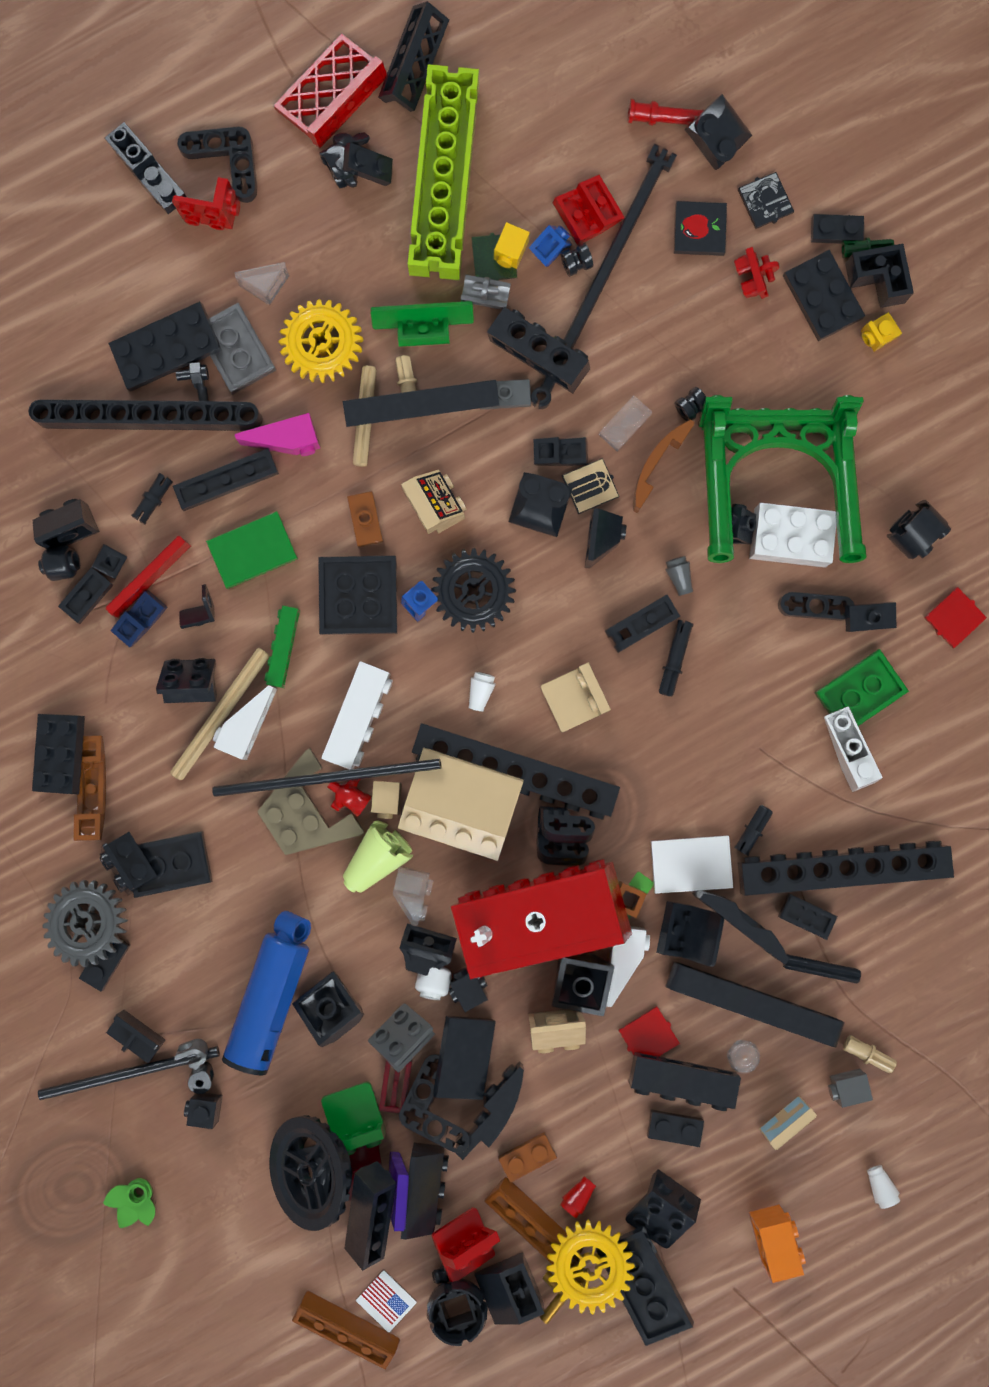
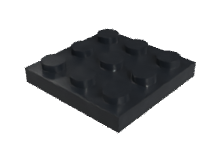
[318,556,398,635]

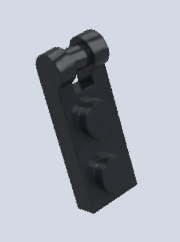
[605,594,680,653]

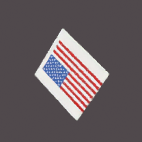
[356,1271,416,1332]

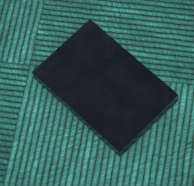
[133,831,213,898]
[433,1016,496,1100]

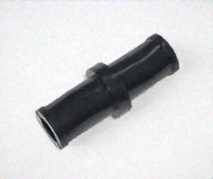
[131,473,173,525]

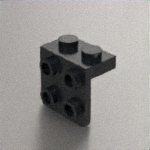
[656,901,725,967]
[625,1169,701,1249]

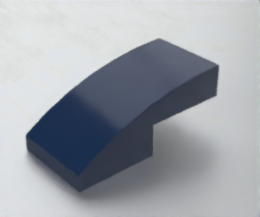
[110,591,168,648]

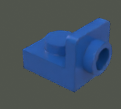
[529,225,572,267]
[401,581,438,622]

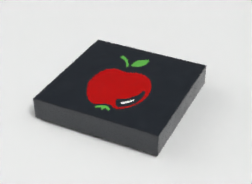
[674,201,727,256]

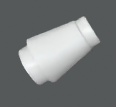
[468,672,496,712]
[867,1165,900,1209]

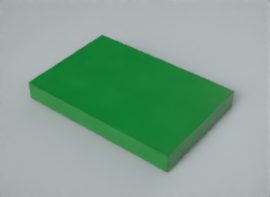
[206,511,298,589]
[815,649,909,726]

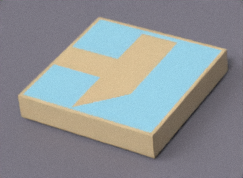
[759,1096,817,1150]

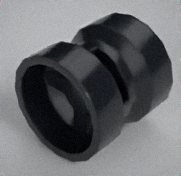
[560,243,594,277]
[674,387,706,422]

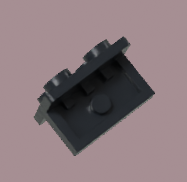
[156,658,217,703]
[99,832,157,896]

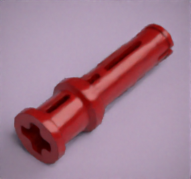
[627,99,704,126]

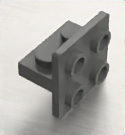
[368,1003,435,1073]

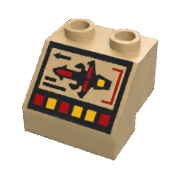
[401,470,467,534]

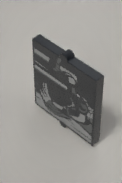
[738,172,794,229]

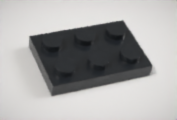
[783,249,865,342]
[32,714,85,794]

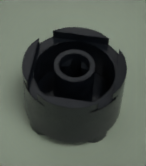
[887,500,951,559]

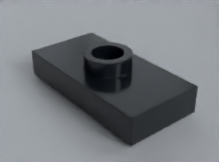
[845,602,897,632]
[778,893,838,940]

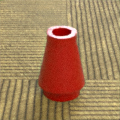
[560,1176,596,1219]

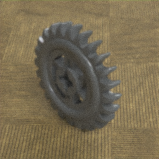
[42,880,128,967]

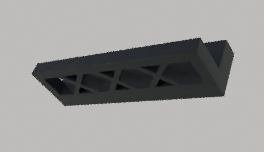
[378,1,450,112]

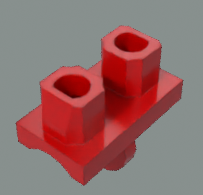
[734,247,780,299]

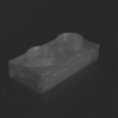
[599,395,653,452]

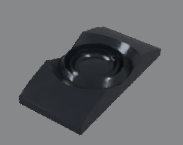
[692,890,789,965]

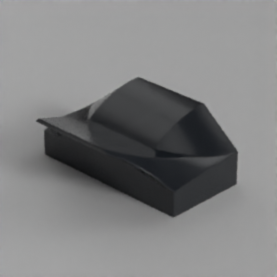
[399,923,457,976]

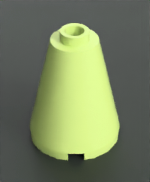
[343,820,413,893]

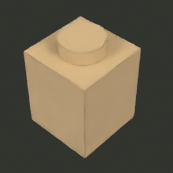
[371,781,401,819]

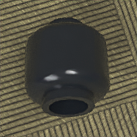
[38,545,81,581]

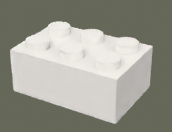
[749,503,837,567]

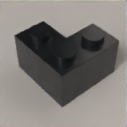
[845,244,914,308]

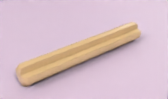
[353,365,376,467]

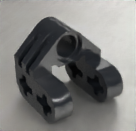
[536,806,595,866]

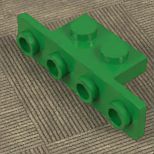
[371,301,474,347]

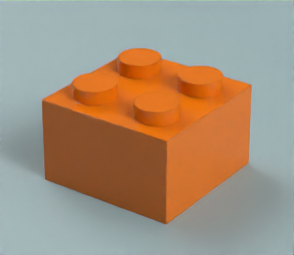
[749,1204,806,1283]

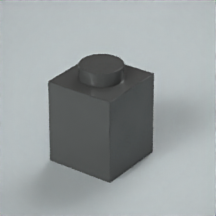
[828,1068,873,1108]

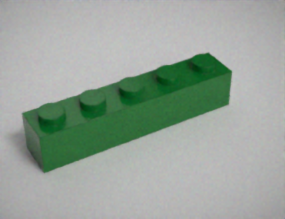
[264,605,300,688]

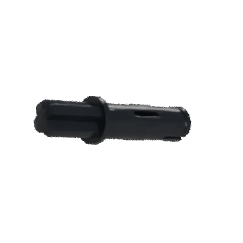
[659,620,694,697]

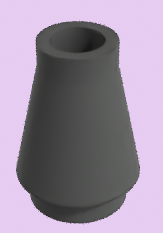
[665,556,693,596]

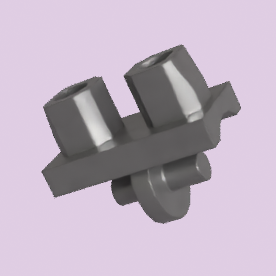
[461,275,511,310]

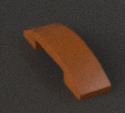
[633,420,695,513]
[74,735,106,841]

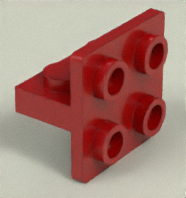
[431,1207,500,1282]

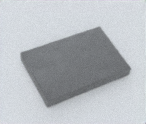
[209,303,276,395]

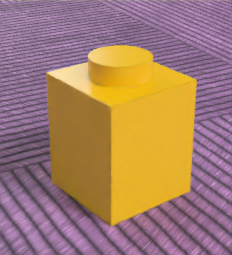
[494,222,530,269]

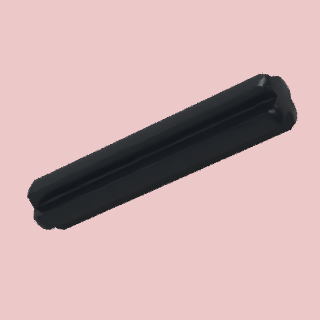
[783,954,861,984]

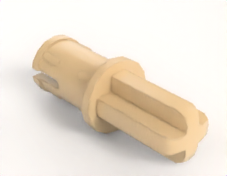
[395,355,417,393]
[843,1035,897,1073]

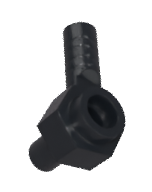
[176,362,209,401]

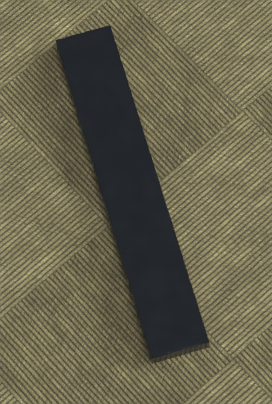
[342,380,500,427]

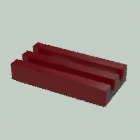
[379,1060,412,1114]

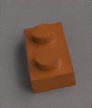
[498,1132,557,1183]

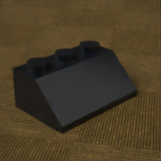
[400,1142,449,1240]

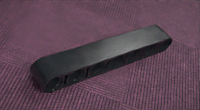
[665,961,845,1048]

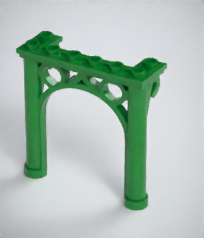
[699,395,867,563]

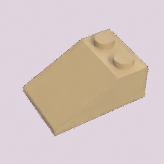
[528,1009,586,1053]

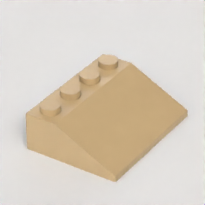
[398,748,524,861]

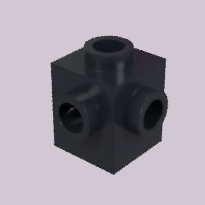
[731,504,757,544]

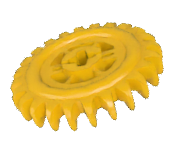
[279,299,363,383]
[546,1219,635,1315]

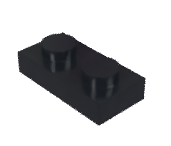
[343,142,393,186]
[811,214,864,244]
[58,567,114,624]
[79,938,130,992]
[647,1110,704,1147]

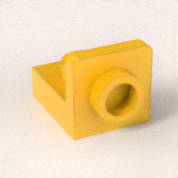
[861,312,902,352]

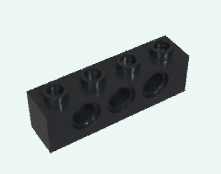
[487,307,590,394]

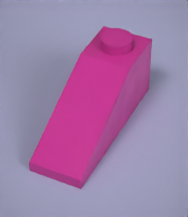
[235,413,321,456]

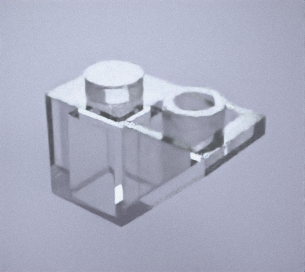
[393,866,434,926]

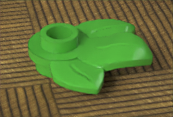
[103,1178,156,1228]

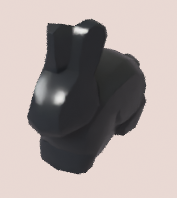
[319,132,370,189]

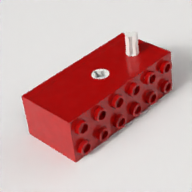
[451,859,632,979]

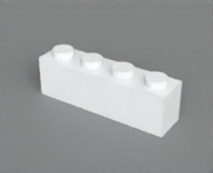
[321,661,393,770]

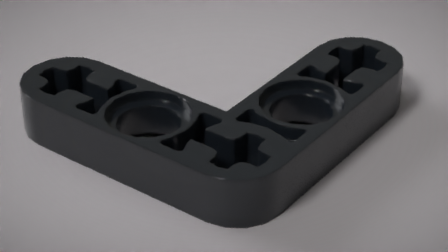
[177,127,257,203]
[399,1054,472,1153]

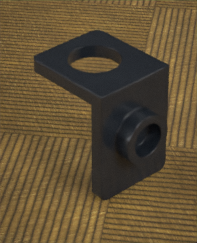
[179,584,215,629]

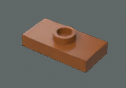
[347,491,383,547]

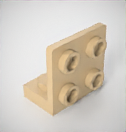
[541,662,611,732]

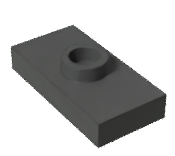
[480,379,531,410]

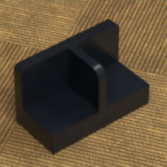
[106,1010,166,1063]

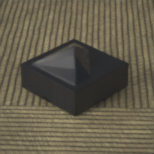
[91,544,127,579]

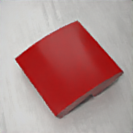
[552,175,625,245]

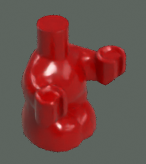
[327,779,372,817]

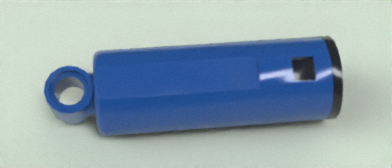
[222,911,311,1076]

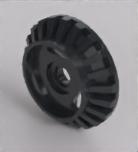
[269,1115,352,1231]

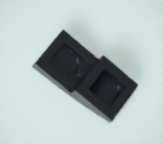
[533,437,588,466]

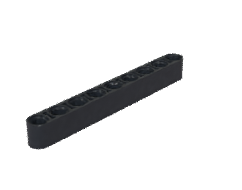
[28,399,262,431]

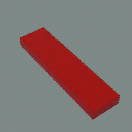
[105,536,191,618]

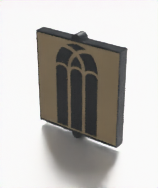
[562,458,619,514]

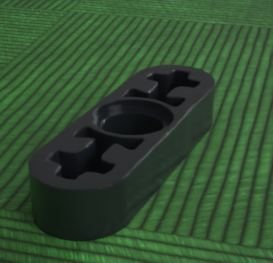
[778,592,855,621]

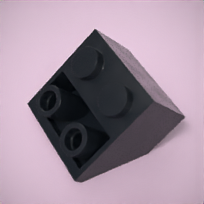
[474,1252,545,1325]

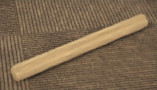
[170,648,269,780]

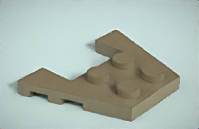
[257,748,365,855]

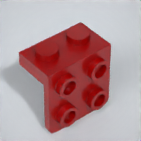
[172,177,240,230]

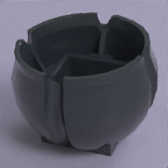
[426,1278,488,1346]

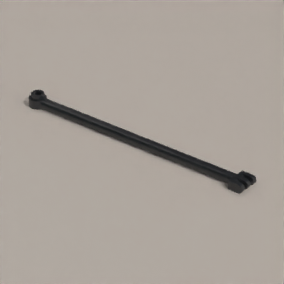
[531,144,677,409]

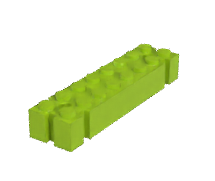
[408,64,479,280]

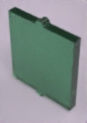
[472,233,517,281]

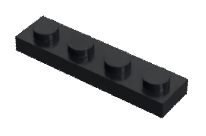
[173,448,279,511]

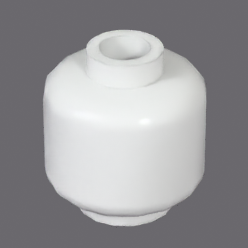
[415,966,452,1000]

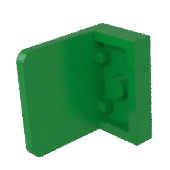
[321,1082,386,1155]

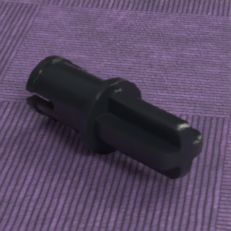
[734,805,773,856]

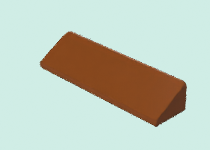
[484,1177,583,1266]
[292,1291,400,1370]

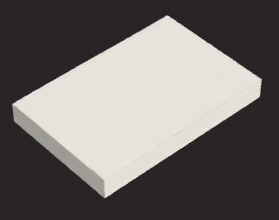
[650,836,733,894]

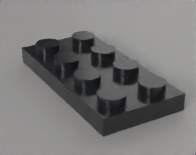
[108,301,222,392]
[596,1226,694,1346]

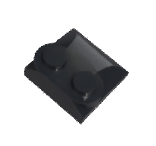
[685,94,752,170]
[508,472,573,537]
[292,971,364,1047]

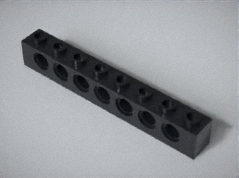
[411,723,620,820]
[737,841,954,896]

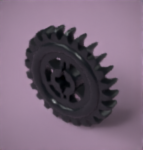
[431,548,516,633]

